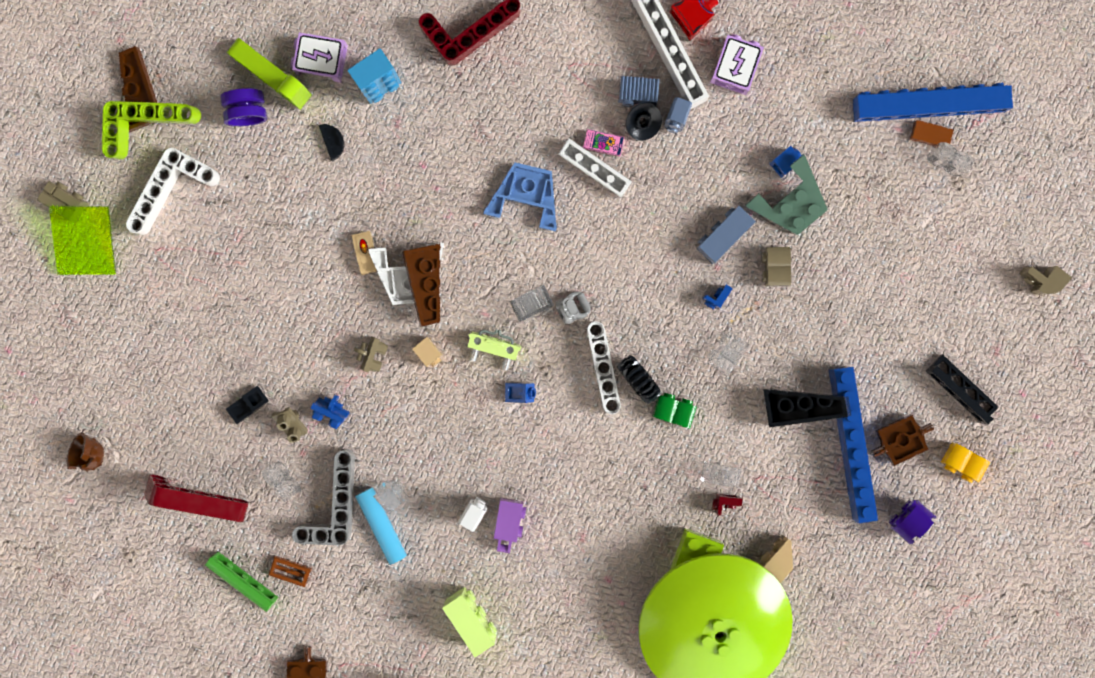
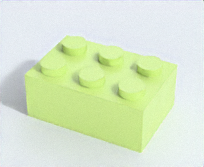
[442,587,497,657]

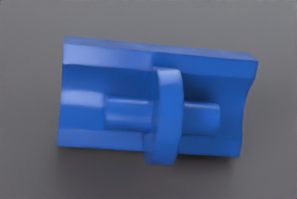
[311,395,350,429]

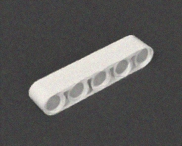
[587,321,621,414]

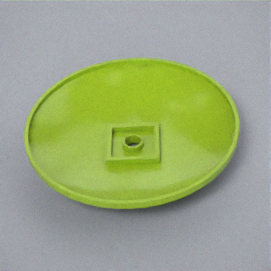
[638,553,793,678]

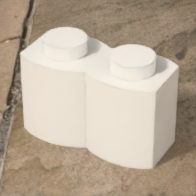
[458,497,488,532]

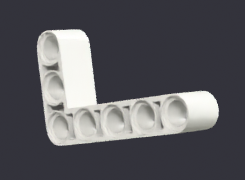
[126,148,220,235]

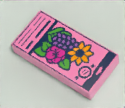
[583,129,624,157]

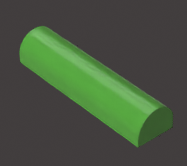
[205,552,278,612]

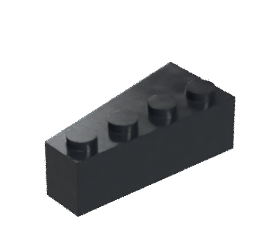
[763,389,852,428]

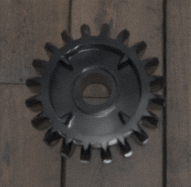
[617,355,661,404]

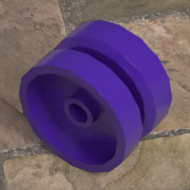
[220,88,267,127]

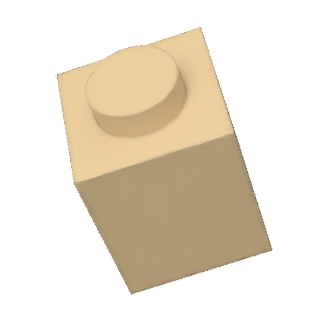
[412,337,443,367]

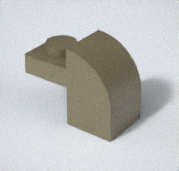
[1019,266,1072,295]

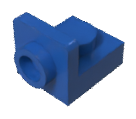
[702,284,733,310]
[505,383,536,403]

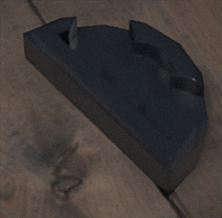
[319,124,345,162]

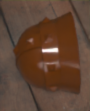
[67,432,104,472]

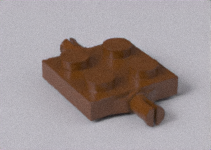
[871,414,934,466]
[287,646,327,678]

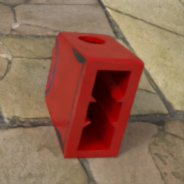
[669,0,718,41]

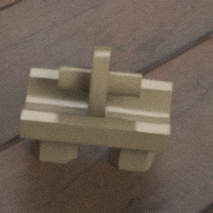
[353,336,388,373]
[272,407,308,443]

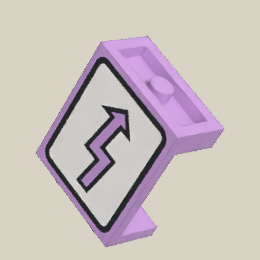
[291,32,348,83]
[710,34,764,95]

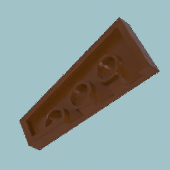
[119,46,157,133]
[402,244,440,327]

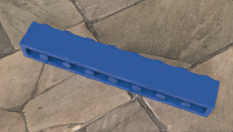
[853,83,1013,122]
[828,367,878,524]

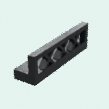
[926,355,998,425]

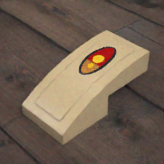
[352,231,377,275]

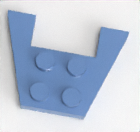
[483,162,557,232]

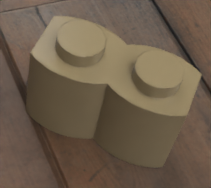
[761,247,791,287]

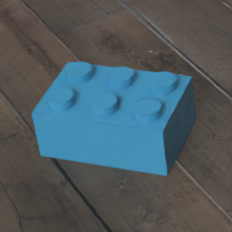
[347,48,402,104]

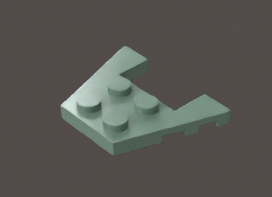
[746,154,828,235]

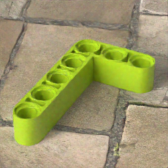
[226,38,312,110]
[102,101,201,160]

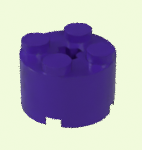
[889,500,936,544]

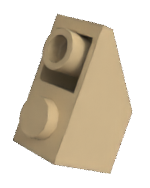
[760,536,793,583]

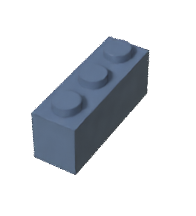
[696,206,756,264]

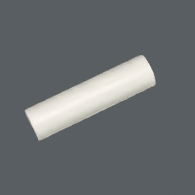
[558,138,632,197]

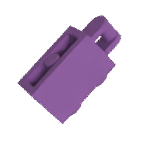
[494,498,526,554]

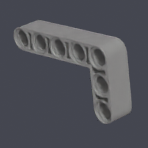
[292,449,355,545]

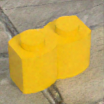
[941,442,990,483]

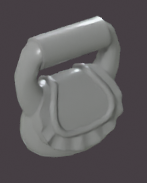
[556,291,591,324]

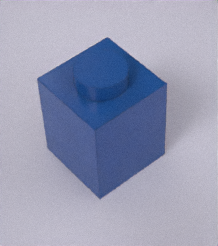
[769,146,801,178]

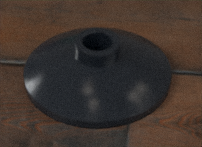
[626,103,662,141]

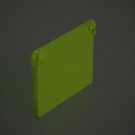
[49,205,116,275]

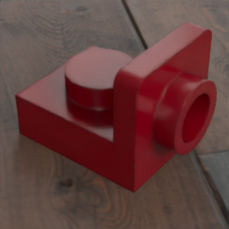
[712,494,743,516]

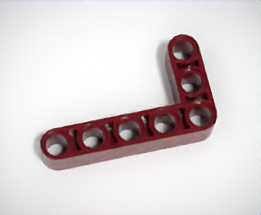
[419,0,521,66]
[144,475,249,522]

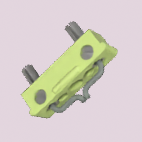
[468,329,522,370]

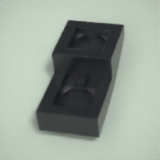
[226,385,269,425]

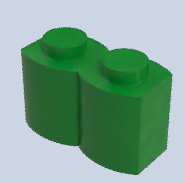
[652,392,697,429]

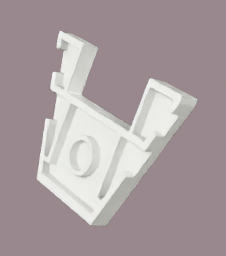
[368,243,444,305]

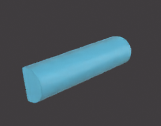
[355,487,407,565]

